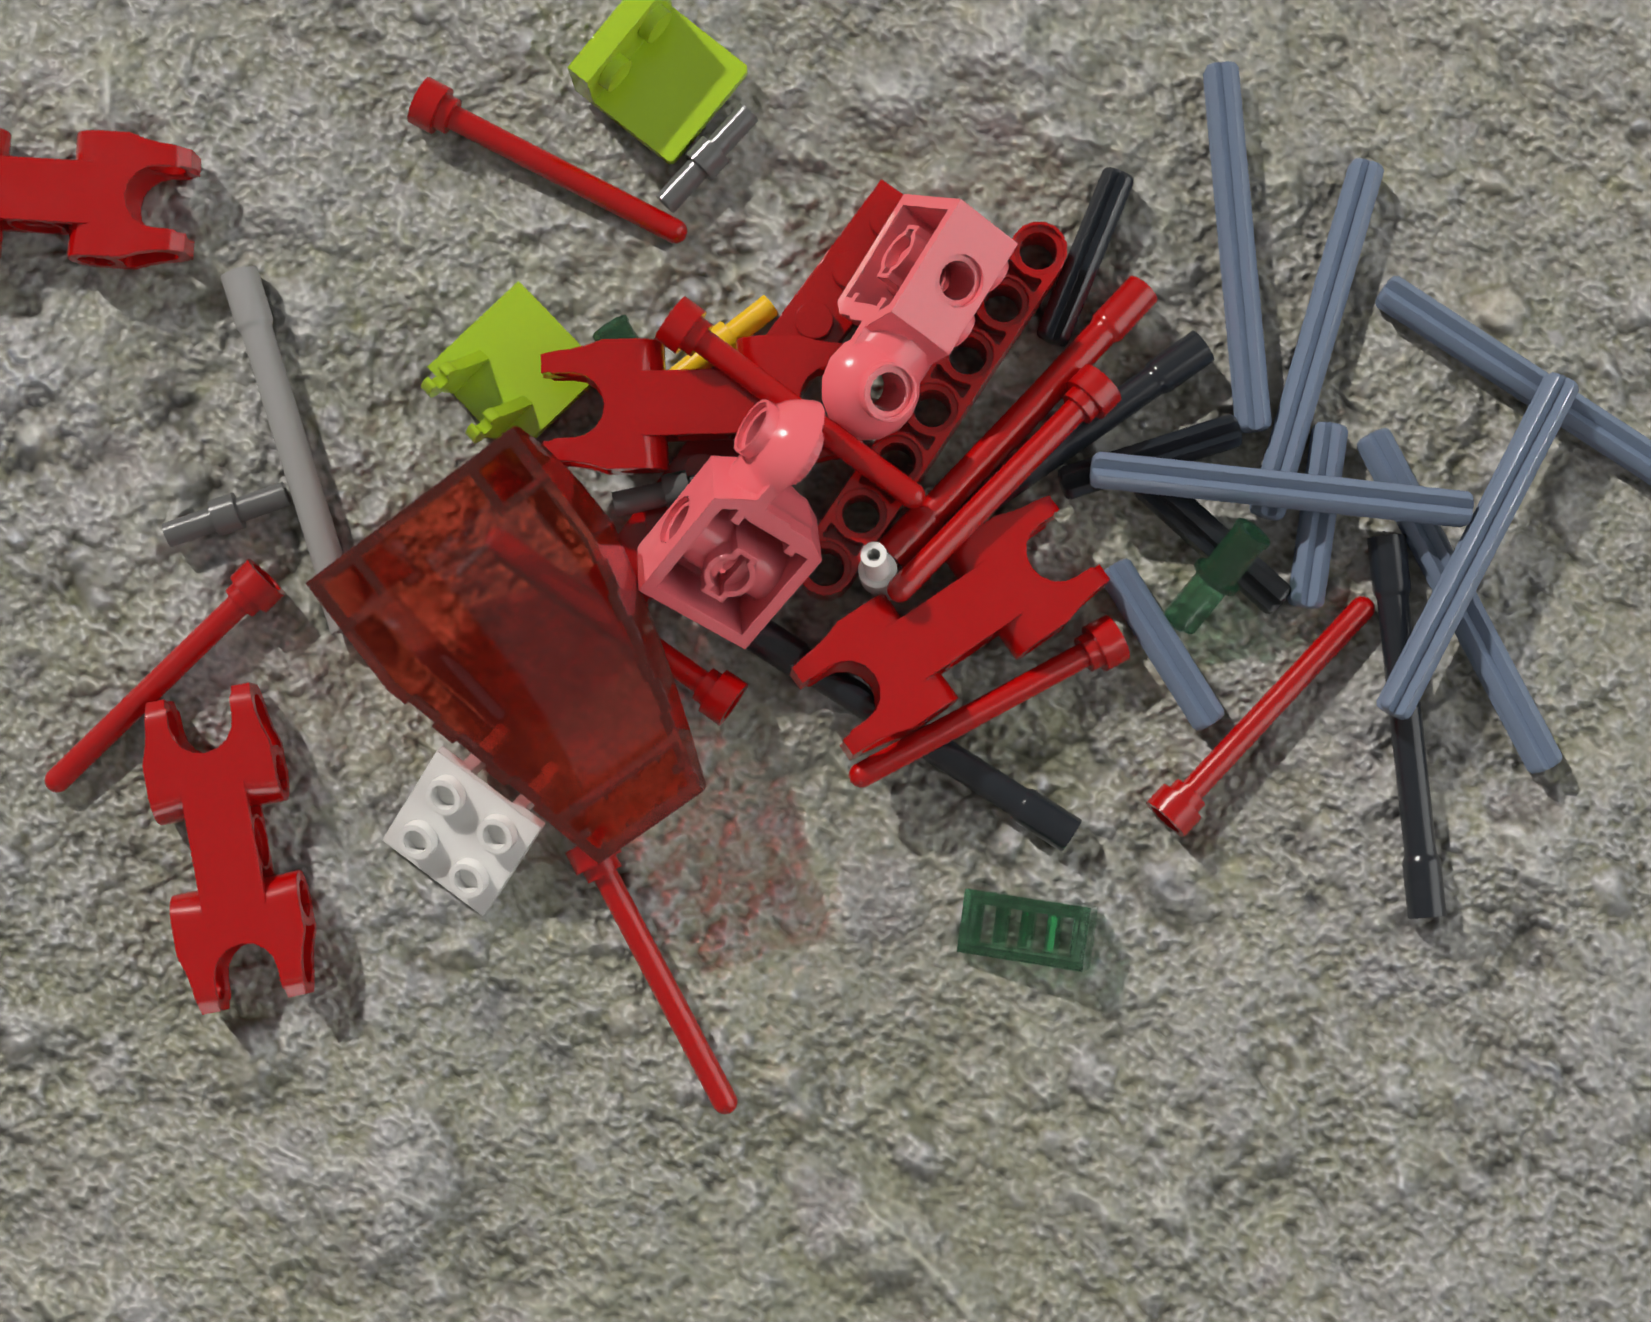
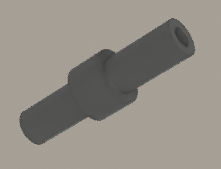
[656,103,758,213]
[612,470,696,517]
[162,482,292,547]

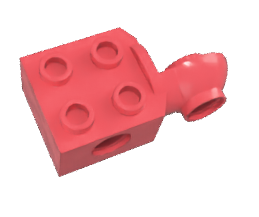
[822,194,1018,440]
[637,399,825,649]

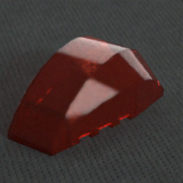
[305,425,706,864]

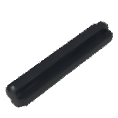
[1037,167,1134,347]
[1058,414,1242,500]
[1134,492,1292,614]

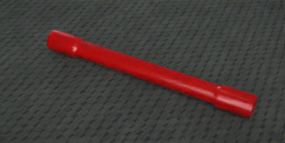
[878,276,1158,571]

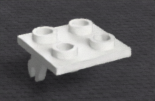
[382,725,560,916]

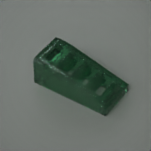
[957,888,1098,972]

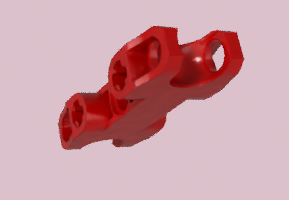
[0,128,202,270]
[540,334,863,475]
[790,495,1110,761]
[142,682,317,1015]

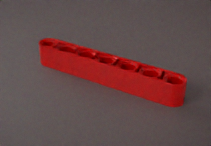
[801,222,1067,601]

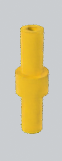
[668,295,779,370]

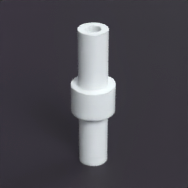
[858,542,898,601]

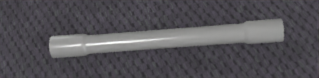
[221,266,368,635]

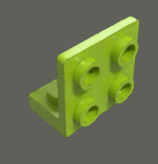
[567,0,748,165]

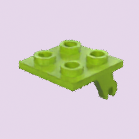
[421,281,591,458]

